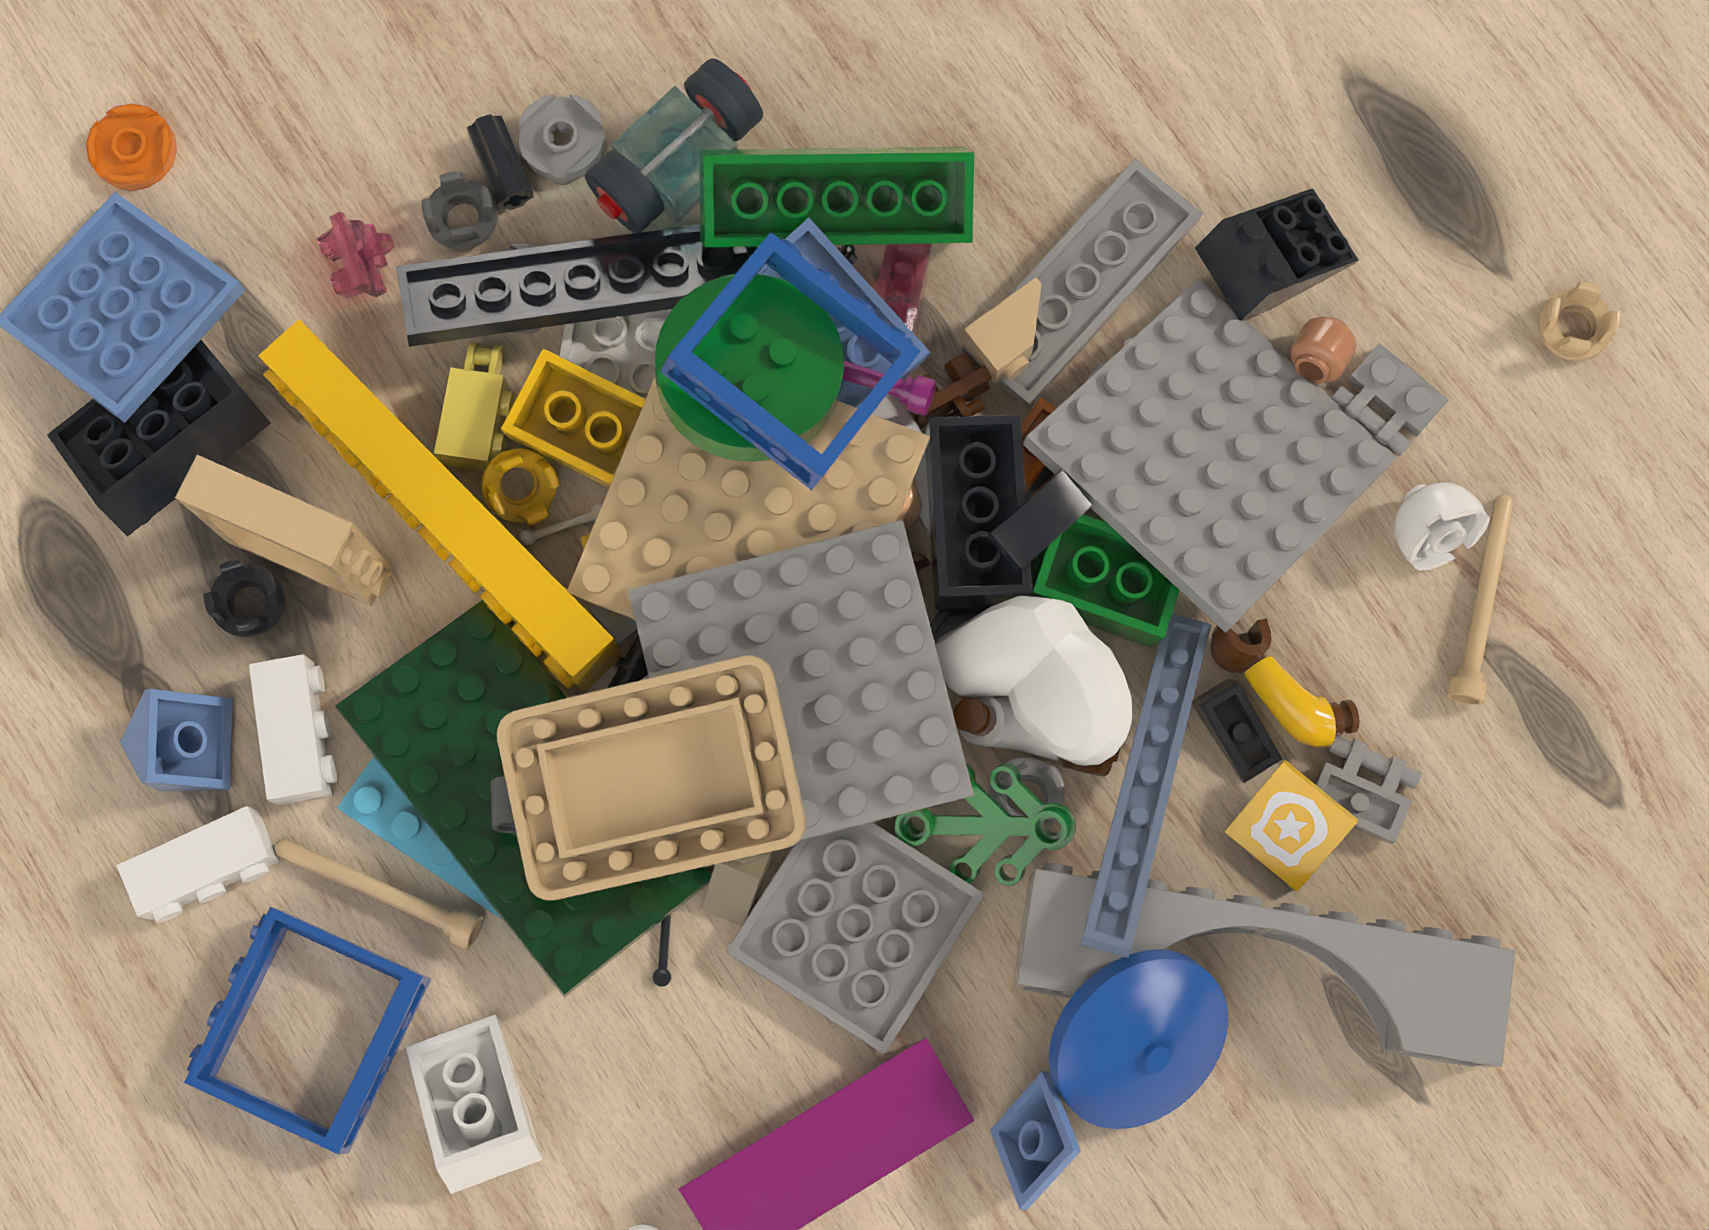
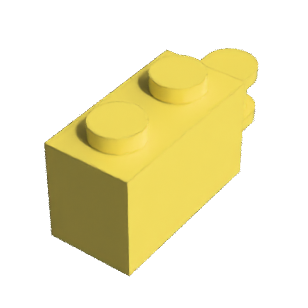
[434,341,515,471]

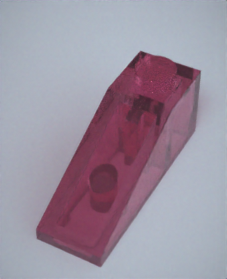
[876,244,932,338]

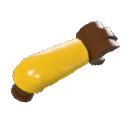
[1210,619,1360,747]

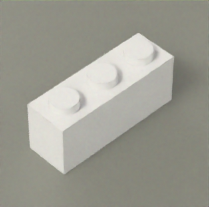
[249,654,337,806]
[117,806,280,923]

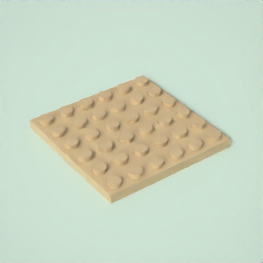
[567,378,930,621]

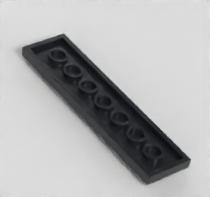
[396,224,758,347]

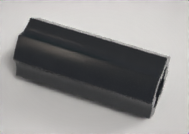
[467,114,534,210]

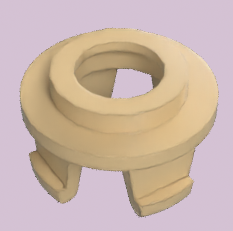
[1538,282,1620,361]

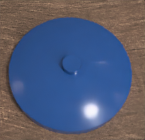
[1049,949,1228,1129]

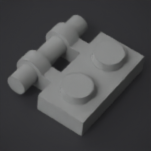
[1331,343,1449,456]
[1315,736,1422,844]

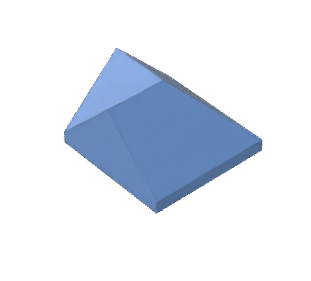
[120,689,233,791]
[990,1071,1081,1210]

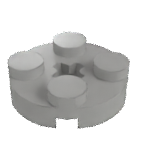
[518,94,607,185]

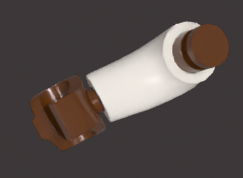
[953,696,1120,777]

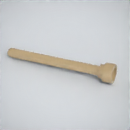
[1447,494,1513,706]
[275,840,484,950]

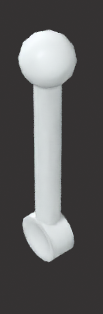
[518,504,602,546]

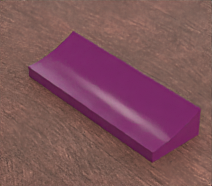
[678,1038,975,1230]

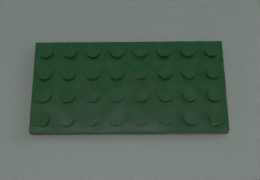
[335,600,712,998]

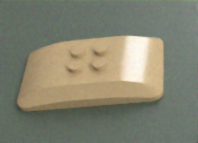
[497,656,806,900]

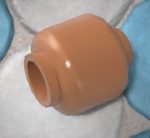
[1290,317,1357,384]

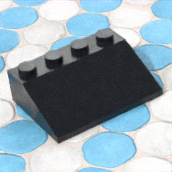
[47,340,271,537]

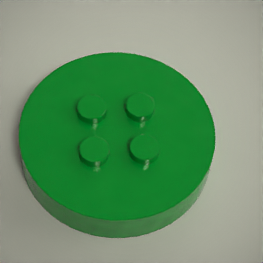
[655,274,844,462]

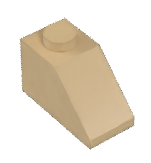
[962,277,1042,384]

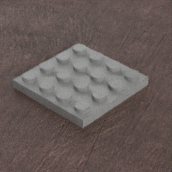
[726,822,985,1055]

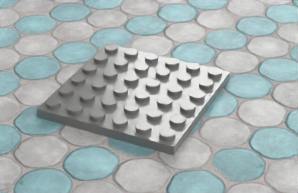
[1023,279,1397,633]
[628,520,974,840]

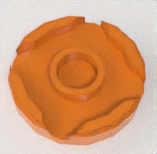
[86,103,177,191]

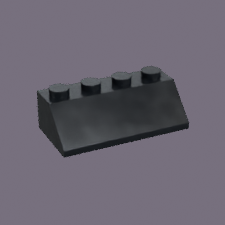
[925,415,1032,609]

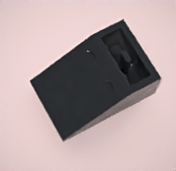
[1195,188,1359,321]

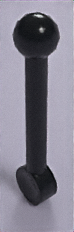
[652,914,672,987]

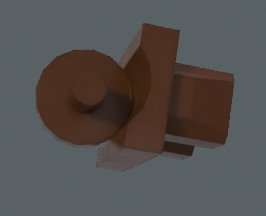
[914,353,992,429]

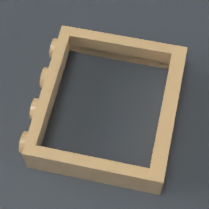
[175,455,392,606]

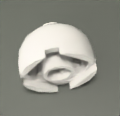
[1393,482,1490,571]

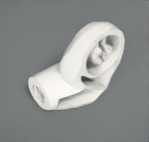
[935,596,1132,766]

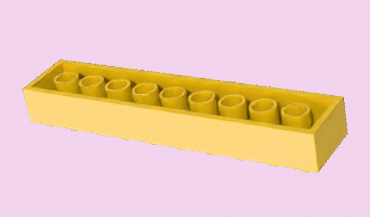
[258,319,623,693]

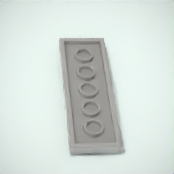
[961,158,1203,409]

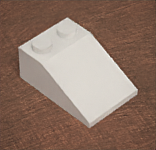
[406,1014,543,1194]

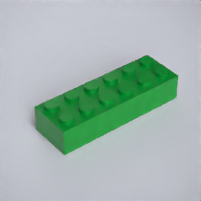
[699,147,974,247]

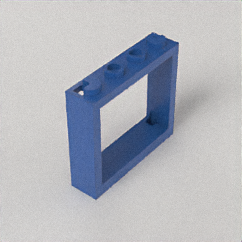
[660,232,921,491]
[184,907,432,1155]

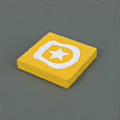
[1224,760,1358,892]

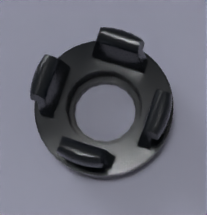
[203,559,285,638]

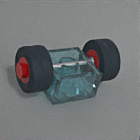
[585,58,763,234]

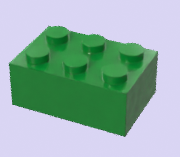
[1029,514,1179,647]

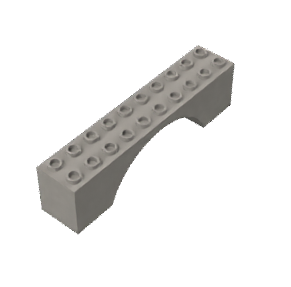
[1012,863,1515,1068]

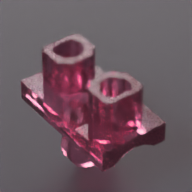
[317,211,395,298]

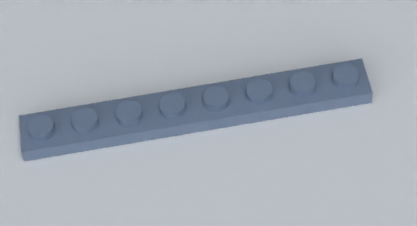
[1080,614,1211,958]

